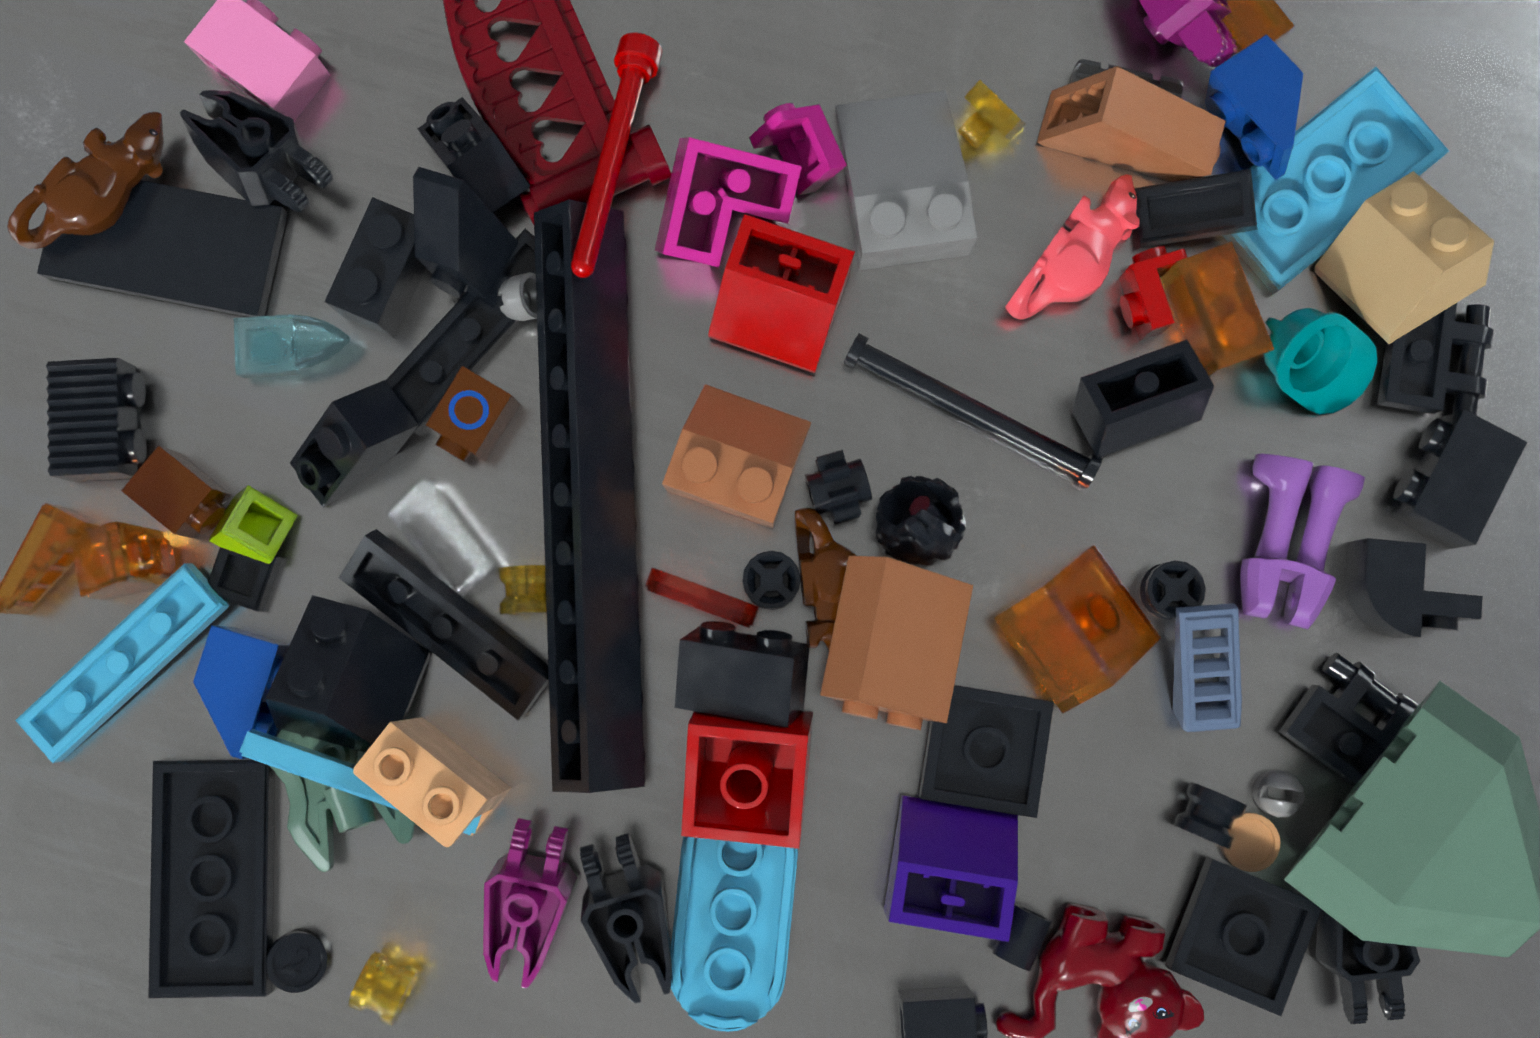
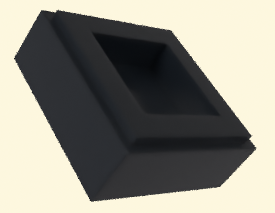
[208,547,282,612]

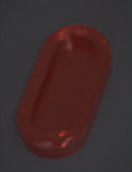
[645,568,760,628]

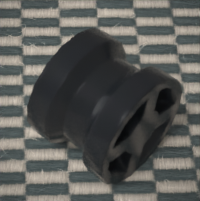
[742,551,801,610]
[1137,560,1206,620]
[1173,782,1247,849]

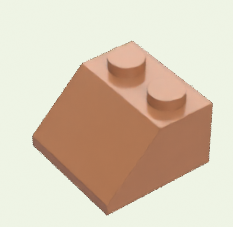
[662,384,811,529]

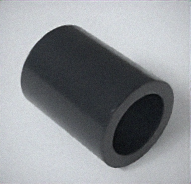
[992,904,1052,971]

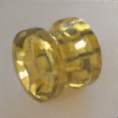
[498,565,547,615]
[348,951,419,1026]

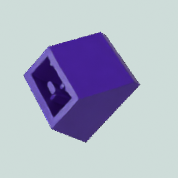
[884,795,1018,942]

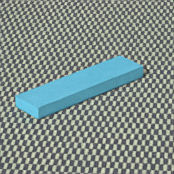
[15,563,230,763]
[239,729,482,835]

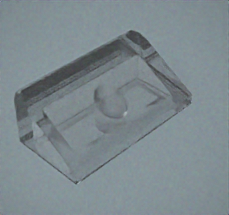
[388,476,503,599]

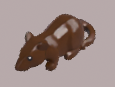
[7,112,164,249]
[795,508,857,652]

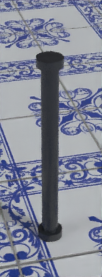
[844,333,1103,489]

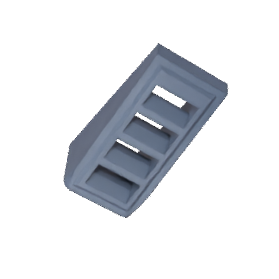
[1173,603,1242,732]

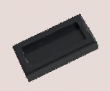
[1134,169,1258,247]

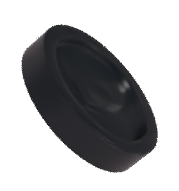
[266,931,327,993]

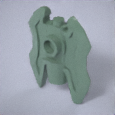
[270,729,415,872]

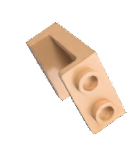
[353,717,511,847]

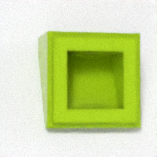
[208,485,298,564]

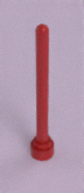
[571,32,663,278]

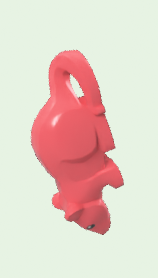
[1005,174,1140,320]

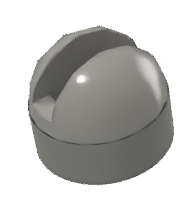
[498,272,537,321]
[1253,770,1305,818]

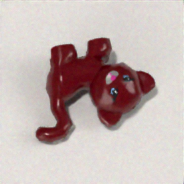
[996,903,1204,1038]

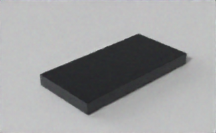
[37,180,288,320]
[148,759,275,998]

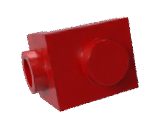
[1119,246,1188,341]

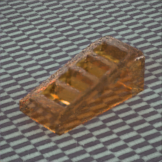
[0,503,106,615]

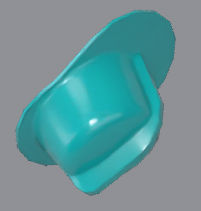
[1264,308,1377,414]

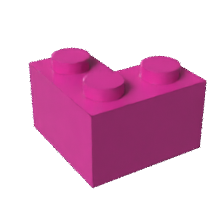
[654,137,802,267]

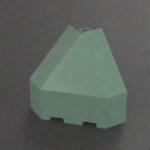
[1284,681,1540,957]

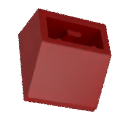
[708,214,855,373]

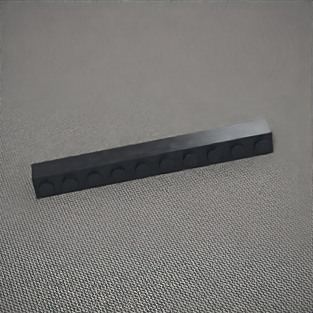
[534,199,645,793]

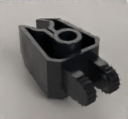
[180,90,333,213]
[579,833,672,1004]
[1316,910,1420,1024]

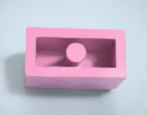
[184,0,331,122]

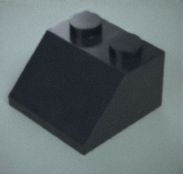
[265,595,430,752]

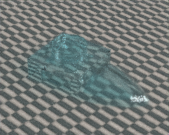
[234,314,350,378]

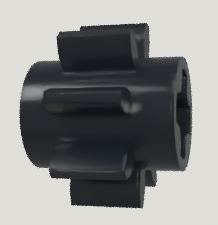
[805,450,872,524]

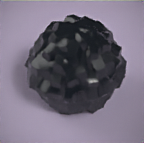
[876,476,966,566]

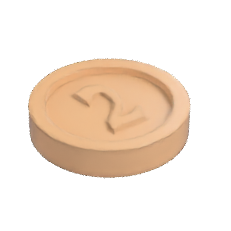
[1220,812,1280,872]

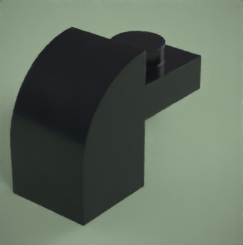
[1345,538,1483,638]

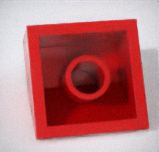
[681,711,813,849]

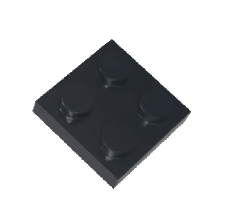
[919,685,1054,818]
[1165,857,1322,1016]

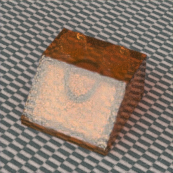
[994,545,1161,714]

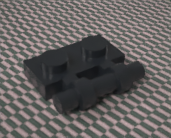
[1377,303,1494,415]
[1279,652,1418,786]

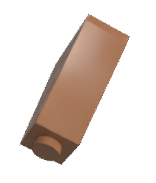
[1037,66,1226,182]

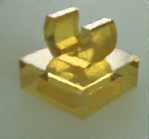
[958,80,1026,149]

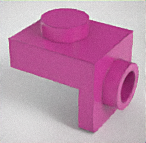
[749,103,847,195]

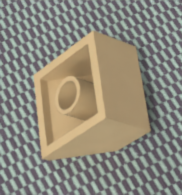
[1315,171,1494,344]

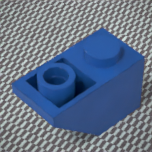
[1205,34,1304,180]
[193,625,290,759]

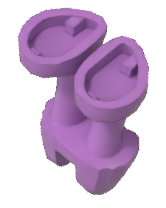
[1240,453,1365,629]

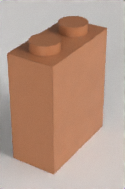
[820,556,973,730]

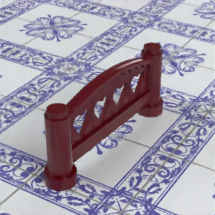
[443,0,672,225]

